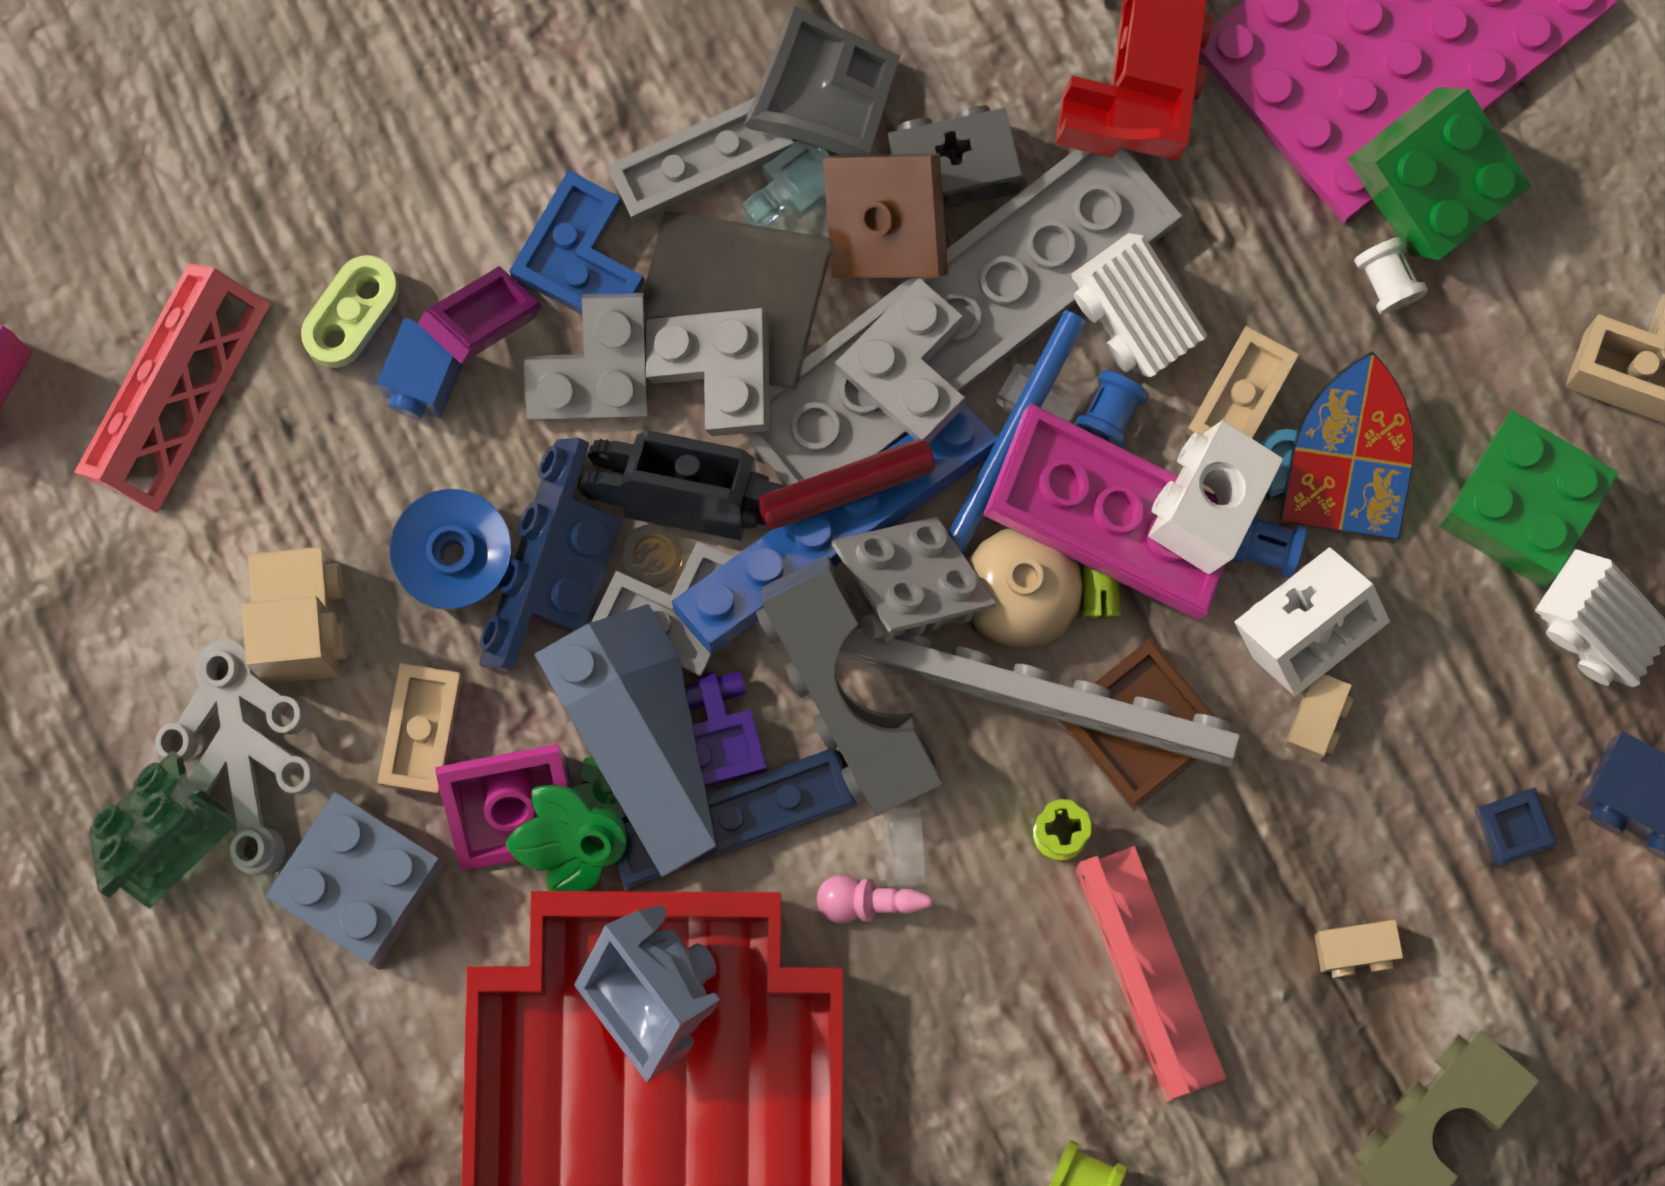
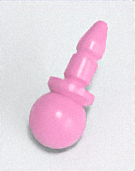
[817,875,933,924]

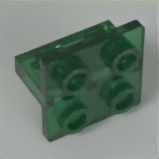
[89,751,236,909]

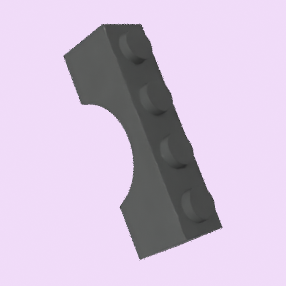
[756,554,942,817]

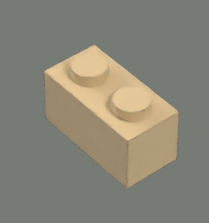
[1284,674,1354,761]
[1314,919,1403,978]

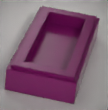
[418,266,542,364]

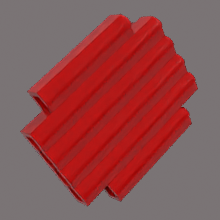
[461,891,843,1186]

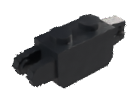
[577,430,785,541]

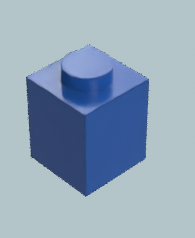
[377,318,463,420]

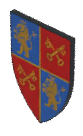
[1279,351,1415,540]

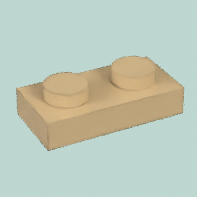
[1186,326,1299,439]
[377,663,463,796]

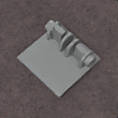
[831,517,996,643]

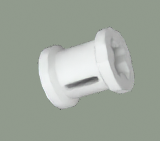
[1354,237,1428,315]

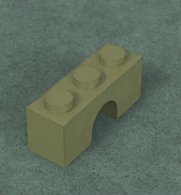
[1351,1030,1539,1186]

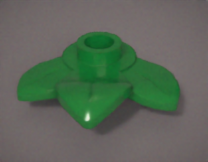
[506,785,628,891]

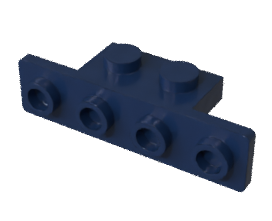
[479,437,623,671]

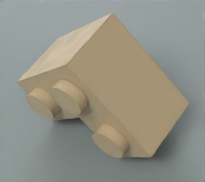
[1565,293,1665,423]
[241,547,348,685]

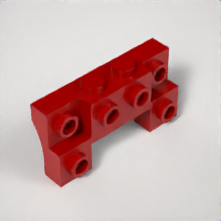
[1055,0,1213,161]

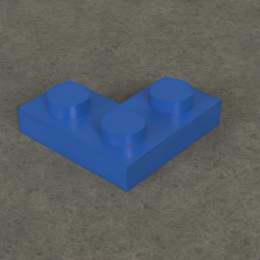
[509,170,645,315]

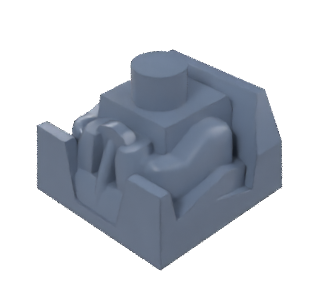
[574,905,720,1083]

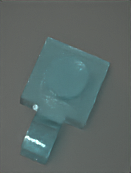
[741,140,830,234]

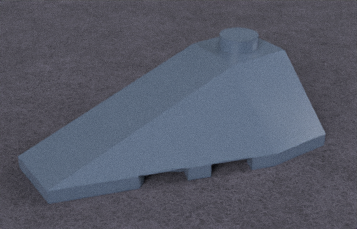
[534,604,717,878]

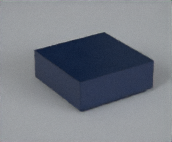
[1474,787,1558,868]

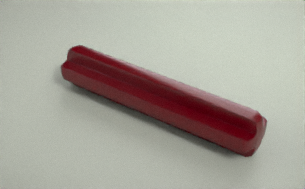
[759,439,935,529]

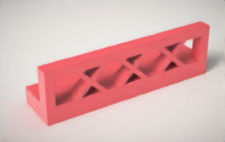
[74,263,270,513]
[1076,846,1227,1102]

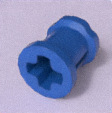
[1075,370,1149,449]
[1233,512,1307,578]

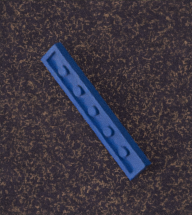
[672,405,998,654]

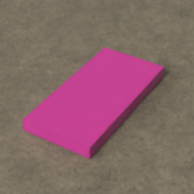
[983,404,1225,620]

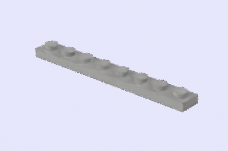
[754,618,1240,769]

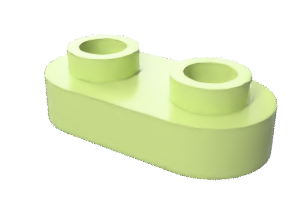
[301,255,399,368]

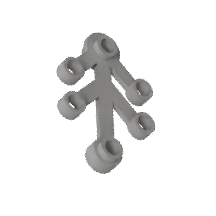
[155,639,319,875]

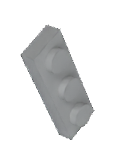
[607,98,795,223]

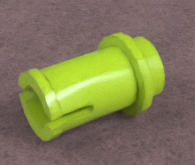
[1077,561,1122,619]

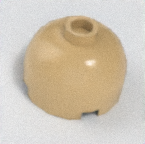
[967,529,1083,651]

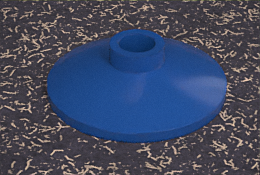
[389,489,512,610]

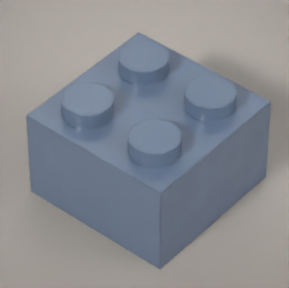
[265,792,447,970]

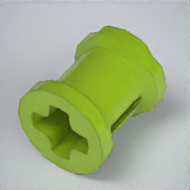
[1033,799,1091,861]
[1048,1139,1128,1186]

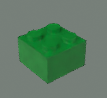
[1346,87,1532,260]
[1439,410,1619,589]

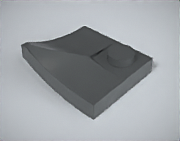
[744,6,900,155]

